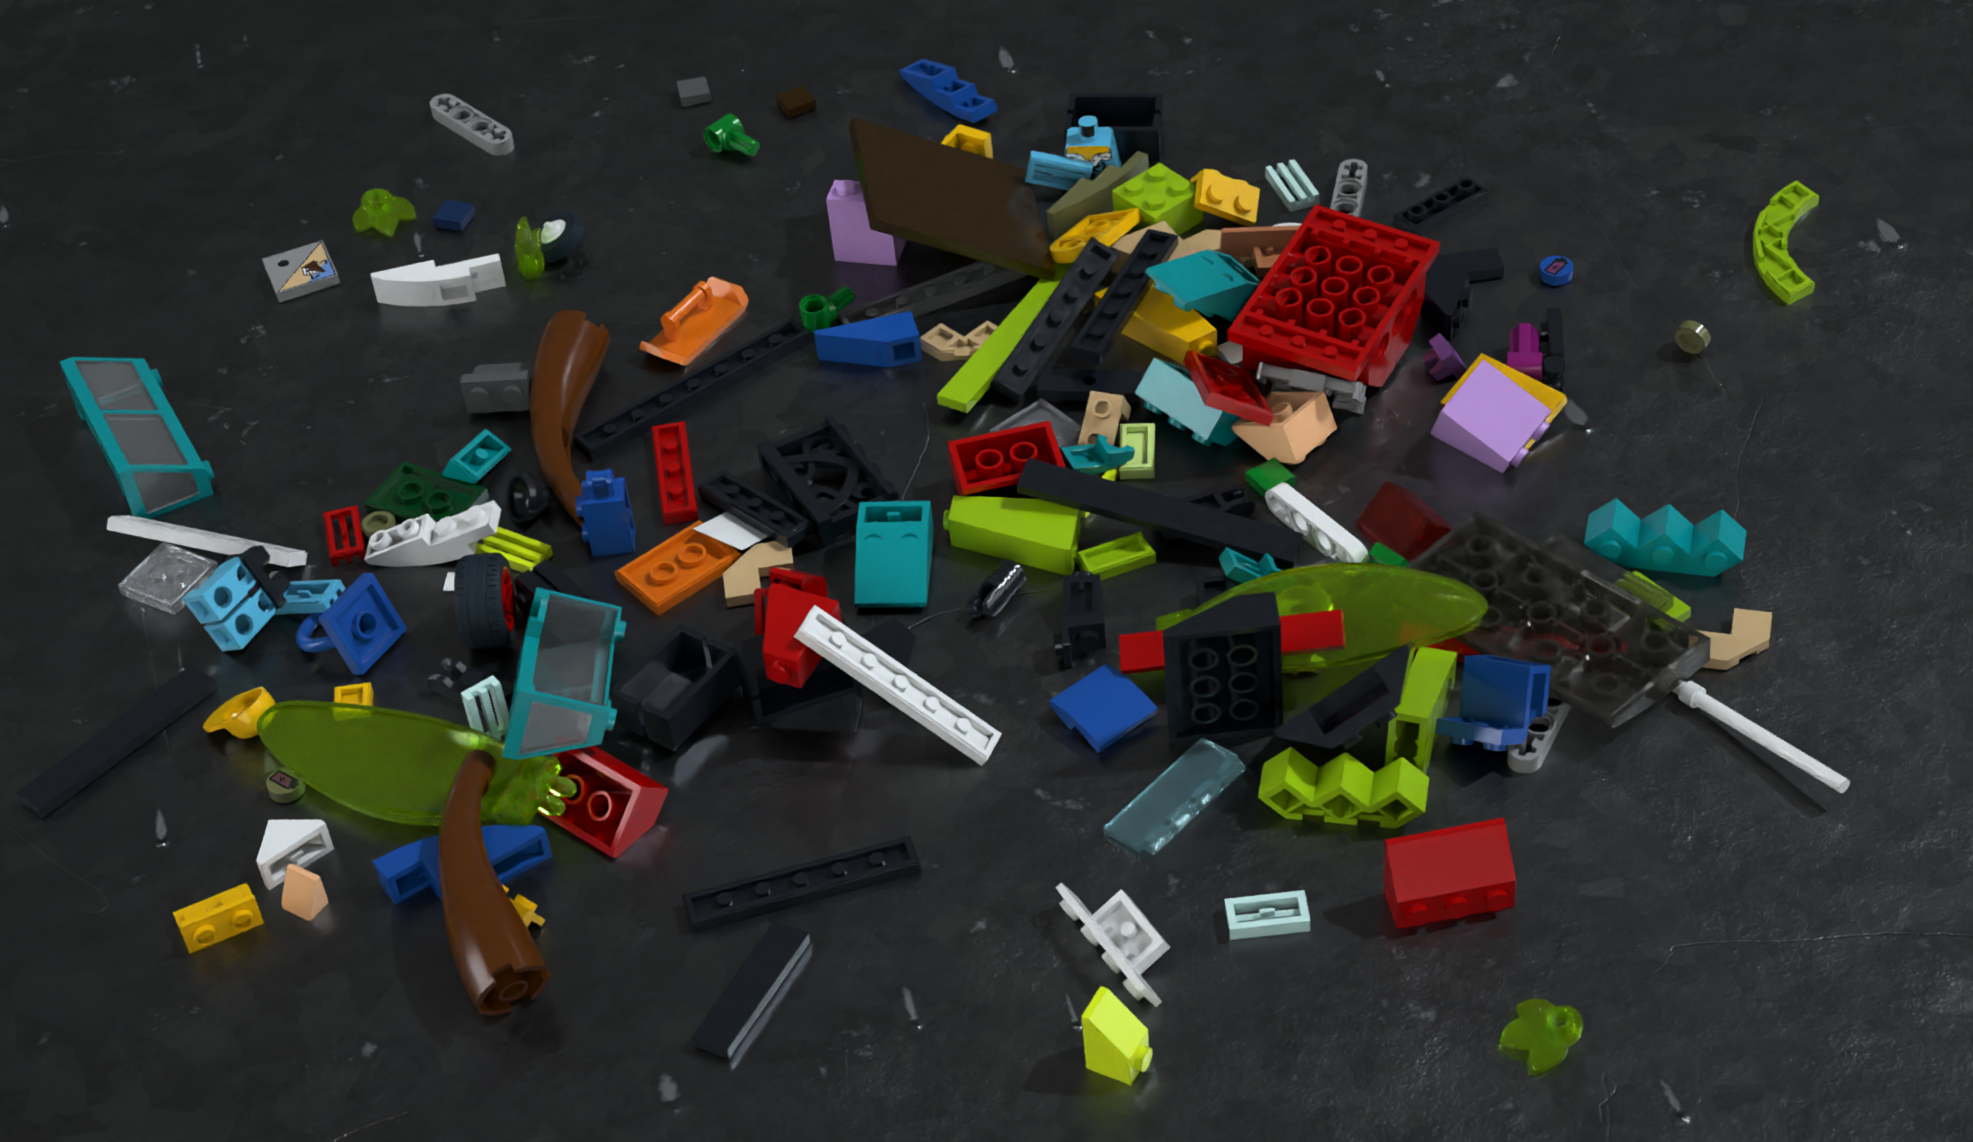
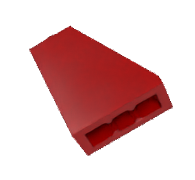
[763,582,842,688]

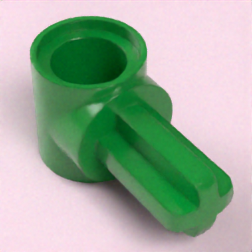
[703,113,760,157]
[799,286,856,339]

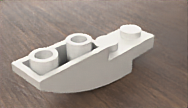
[370,253,506,307]
[364,500,501,567]

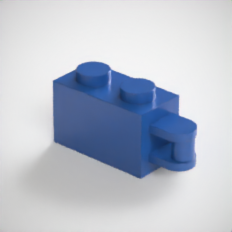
[576,468,635,556]

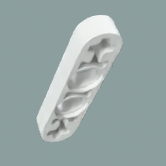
[1265,482,1370,575]

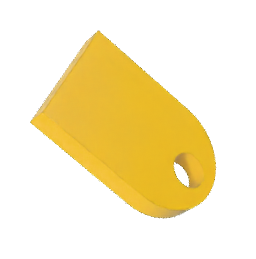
[1049,207,1143,264]

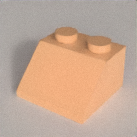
[1231,392,1337,465]

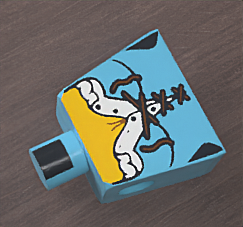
[1064,115,1122,181]

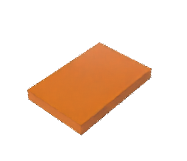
[615,520,742,616]

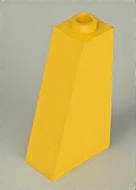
[1094,282,1218,366]

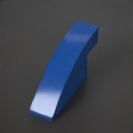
[373,824,552,904]

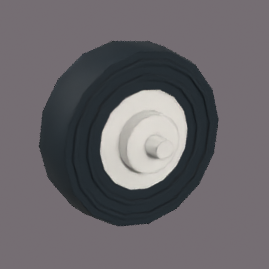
[530,211,584,263]

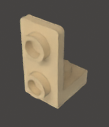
[1078,391,1132,446]

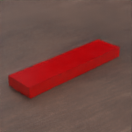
[651,421,699,525]

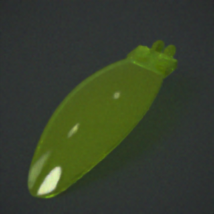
[1143,562,1488,680]
[257,700,577,826]

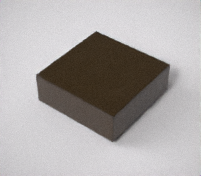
[776,85,817,119]

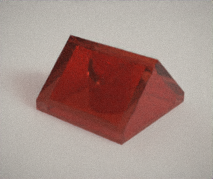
[1357,481,1458,562]

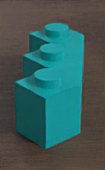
[1584,498,1746,577]

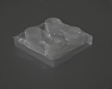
[118,541,218,615]

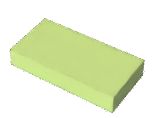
[1119,423,1155,479]

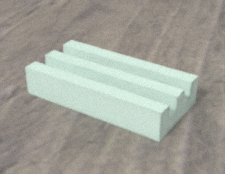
[1265,159,1320,212]
[461,675,509,751]
[1224,890,1311,940]

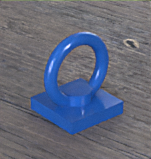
[296,573,407,675]

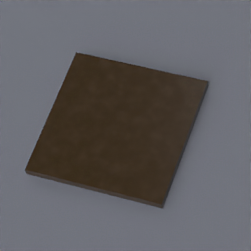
[849,117,1056,281]

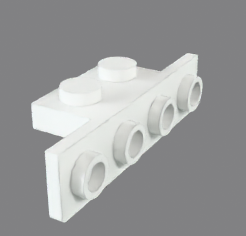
[1055,882,1171,1007]

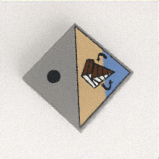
[262,240,340,302]

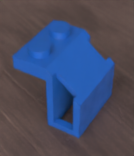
[1436,655,1551,751]

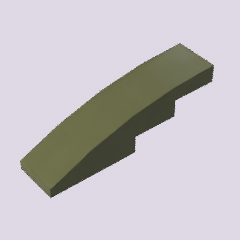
[1047,151,1149,239]

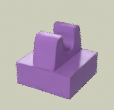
[1422,333,1467,381]

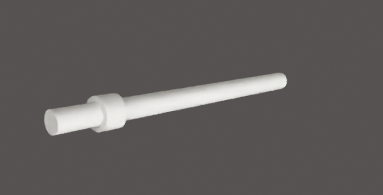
[1658,670,1850,793]

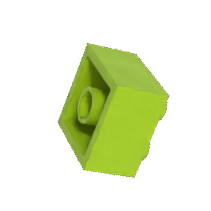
[1112,162,1204,236]

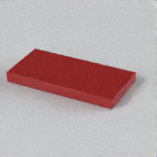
[1183,350,1274,427]

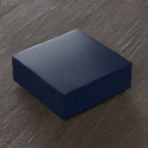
[432,199,476,231]

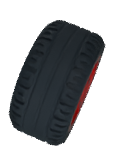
[454,553,516,649]

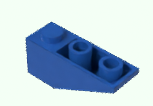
[814,311,923,367]

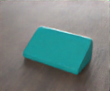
[442,428,512,484]

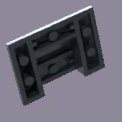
[1274,640,1416,750]

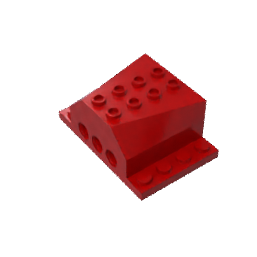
[1228,204,1440,387]

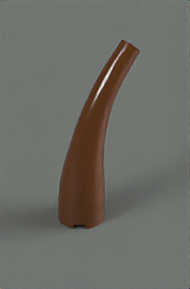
[530,310,611,526]
[438,750,551,1016]

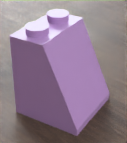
[826,180,907,266]
[1430,359,1552,473]

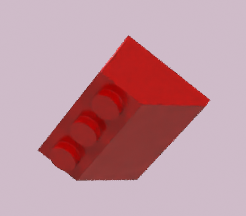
[947,421,1066,495]
[531,739,669,858]
[1384,817,1516,929]

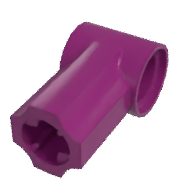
[1507,323,1542,382]

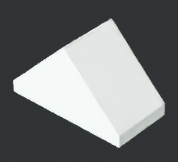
[256,819,334,890]

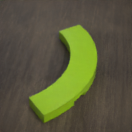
[1752,180,1819,305]

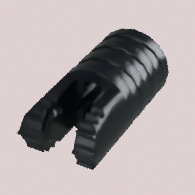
[966,559,1027,618]

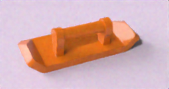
[638,277,749,366]

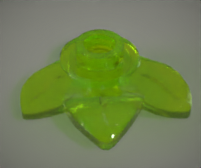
[353,188,416,237]
[515,216,544,280]
[1500,999,1584,1074]

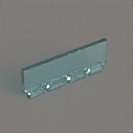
[1103,737,1245,854]

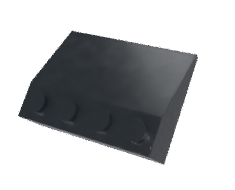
[1162,592,1283,744]

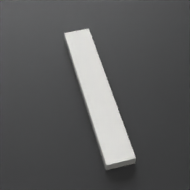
[107,515,307,567]
[794,605,1002,766]

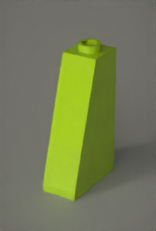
[943,495,1082,576]
[1385,646,1457,775]

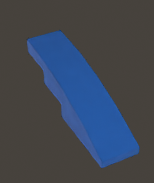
[899,59,998,123]

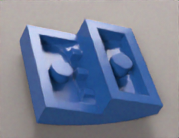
[1048,663,1158,753]

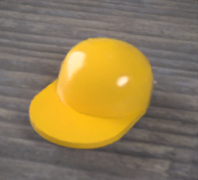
[203,686,277,739]

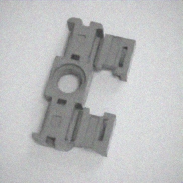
[1255,362,1366,414]

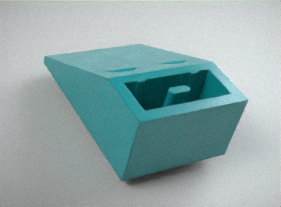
[1145,249,1261,322]
[854,501,934,608]

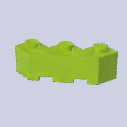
[1258,747,1429,829]

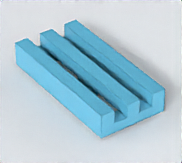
[1025,150,1093,191]
[274,579,346,615]

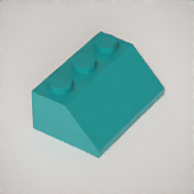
[1135,357,1241,446]

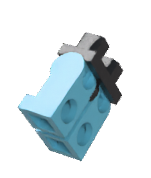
[182,545,291,652]

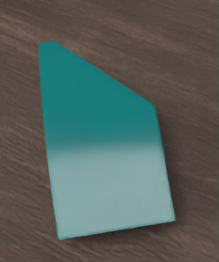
[1060,435,1135,475]
[1218,547,1297,589]

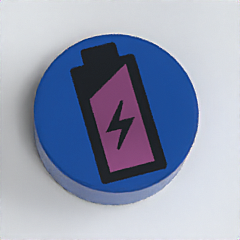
[1539,256,1573,286]

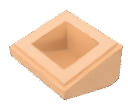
[281,863,329,921]

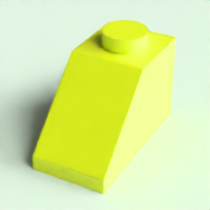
[1081,986,1153,1085]

